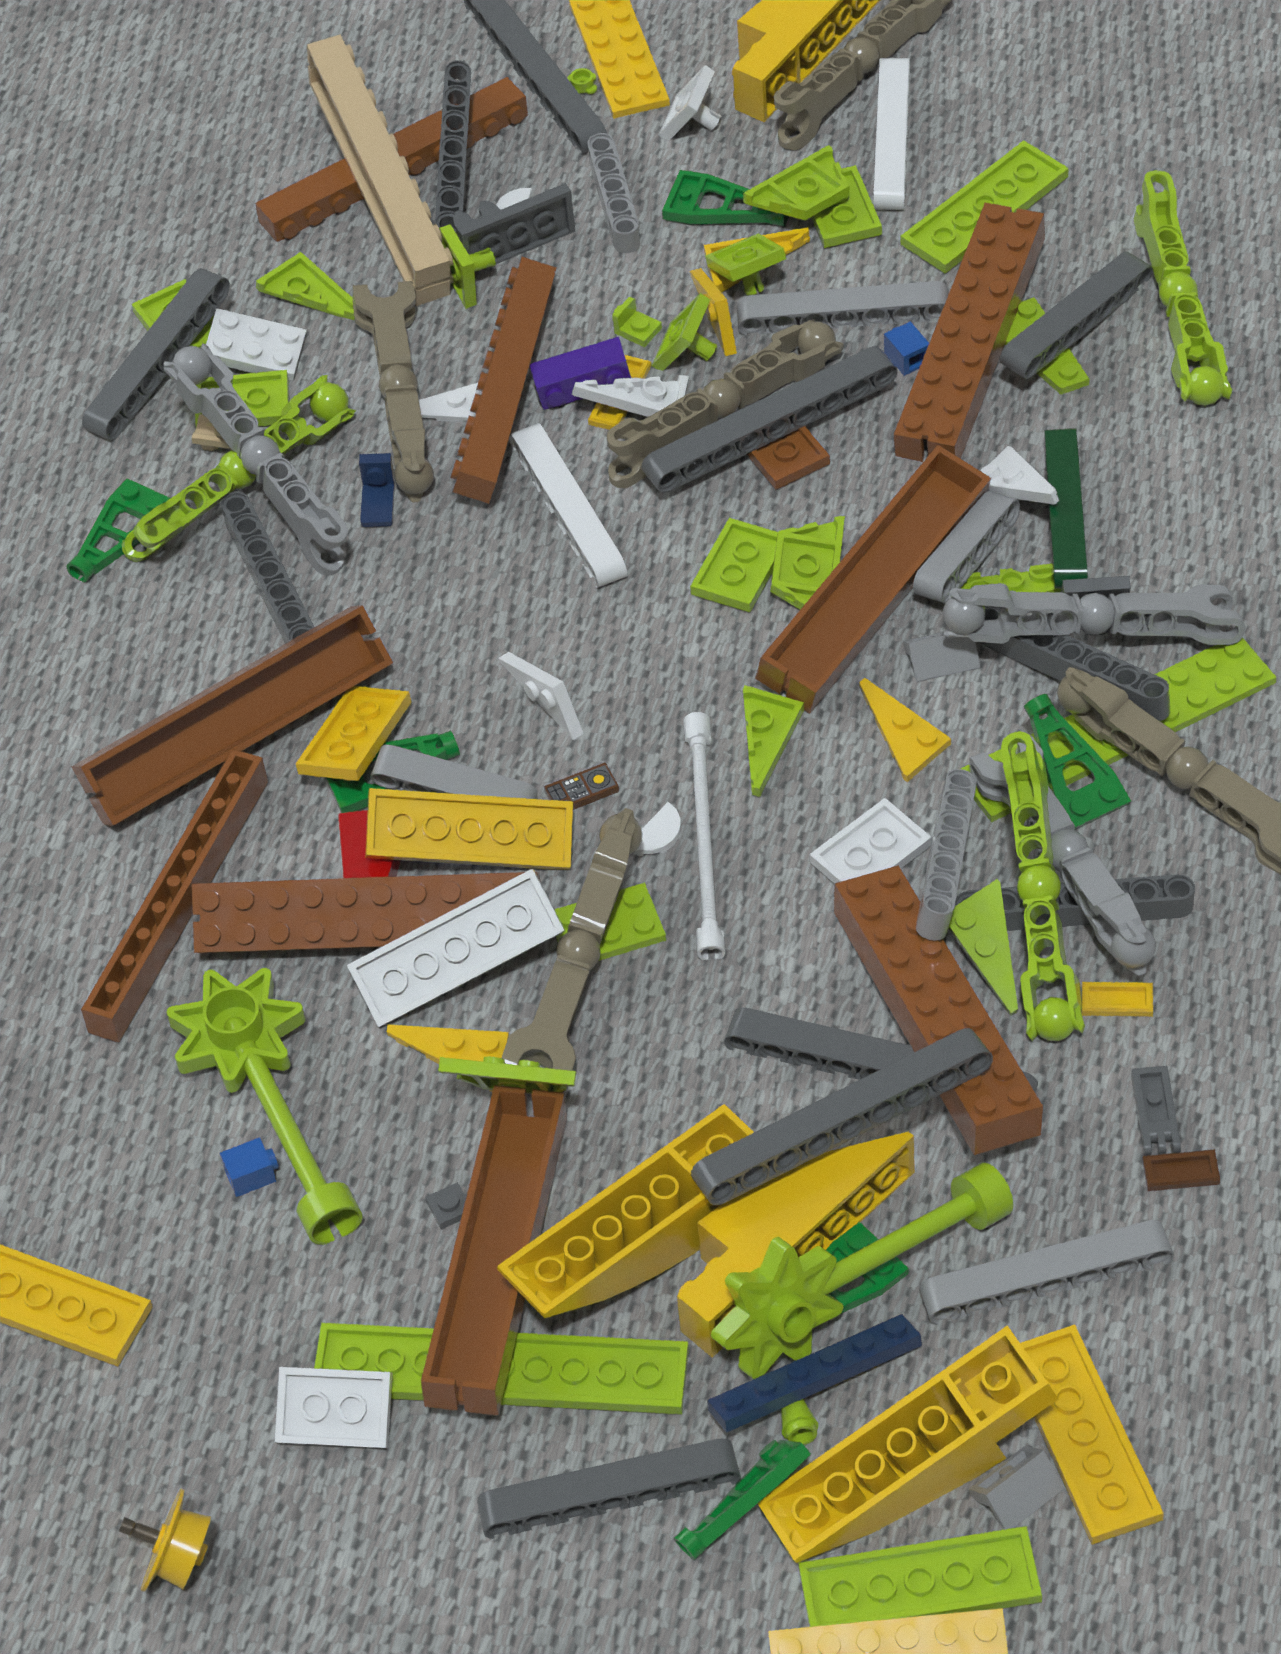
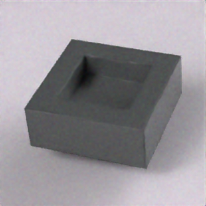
[425,1182,466,1229]

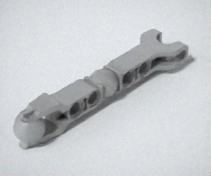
[164,343,348,575]
[943,583,1246,645]
[969,735,1156,976]

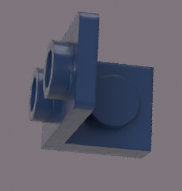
[359,453,395,527]

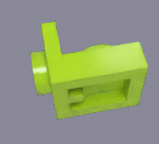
[612,297,662,348]

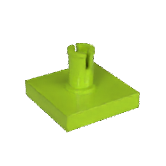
[439,224,496,309]
[705,233,787,295]
[651,293,717,371]

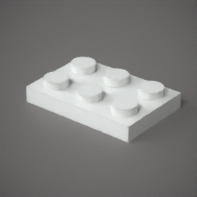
[206,308,306,380]
[809,798,932,884]
[275,1367,392,1448]

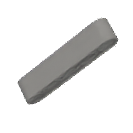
[588,133,640,253]
[913,491,1020,603]
[370,745,538,799]

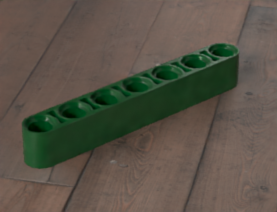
[1044,428,1088,589]

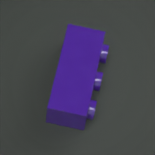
[530,336,631,410]

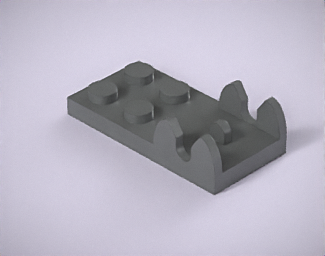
[453,183,575,273]

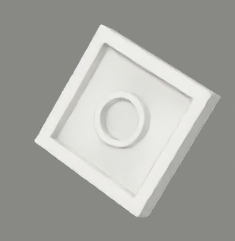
[658,65,721,140]

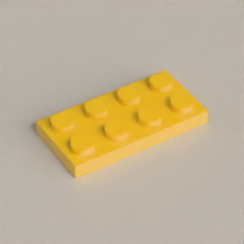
[296,686,412,781]

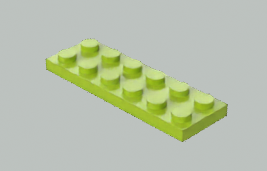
[900,140,1069,274]
[798,1526,1042,1627]

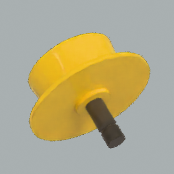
[119,1488,211,1592]

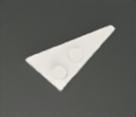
[572,375,689,417]
[419,383,515,424]
[980,446,1059,504]
[498,652,584,740]

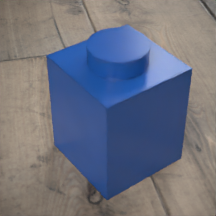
[884,321,929,376]
[220,1137,279,1197]

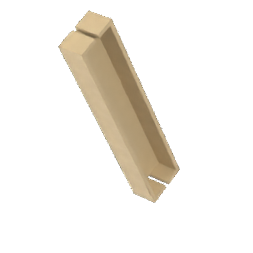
[307,35,454,306]

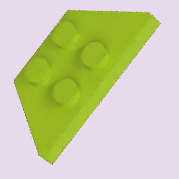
[743,145,850,220]
[770,516,845,610]
[438,1056,577,1094]

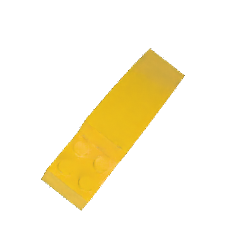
[732,0,880,122]
[497,1104,754,1318]
[677,1131,915,1358]
[757,1325,1059,1563]

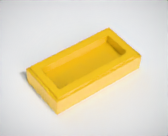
[1082,982,1153,1017]

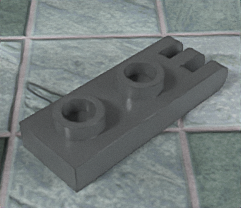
[1131,1066,1181,1155]

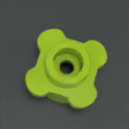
[567,68,597,94]

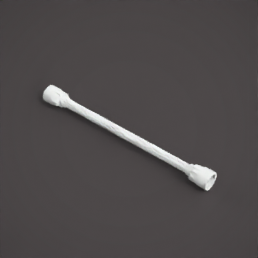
[683,712,725,960]

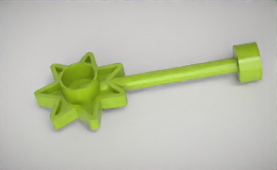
[167,968,363,1245]
[711,1162,1013,1379]

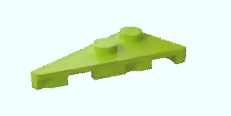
[256,252,354,320]
[743,685,804,797]
[948,879,1018,1016]

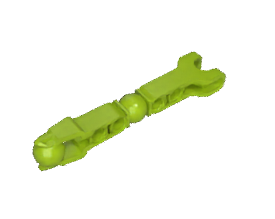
[1134,170,1233,406]
[122,375,356,562]
[1001,731,1085,1042]

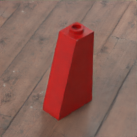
[338,810,401,878]

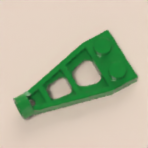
[662,170,789,227]
[66,478,171,583]
[1024,694,1131,830]
[325,730,460,813]
[826,1222,909,1314]
[673,1440,811,1561]

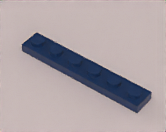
[707,1314,922,1433]

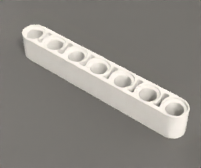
[874,58,910,210]
[509,423,627,588]

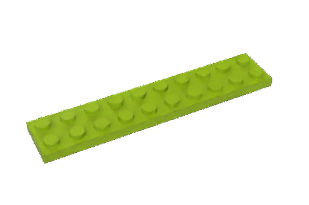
[960,637,1277,823]
[314,1323,689,1414]

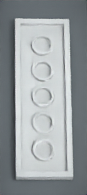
[347,869,565,1027]

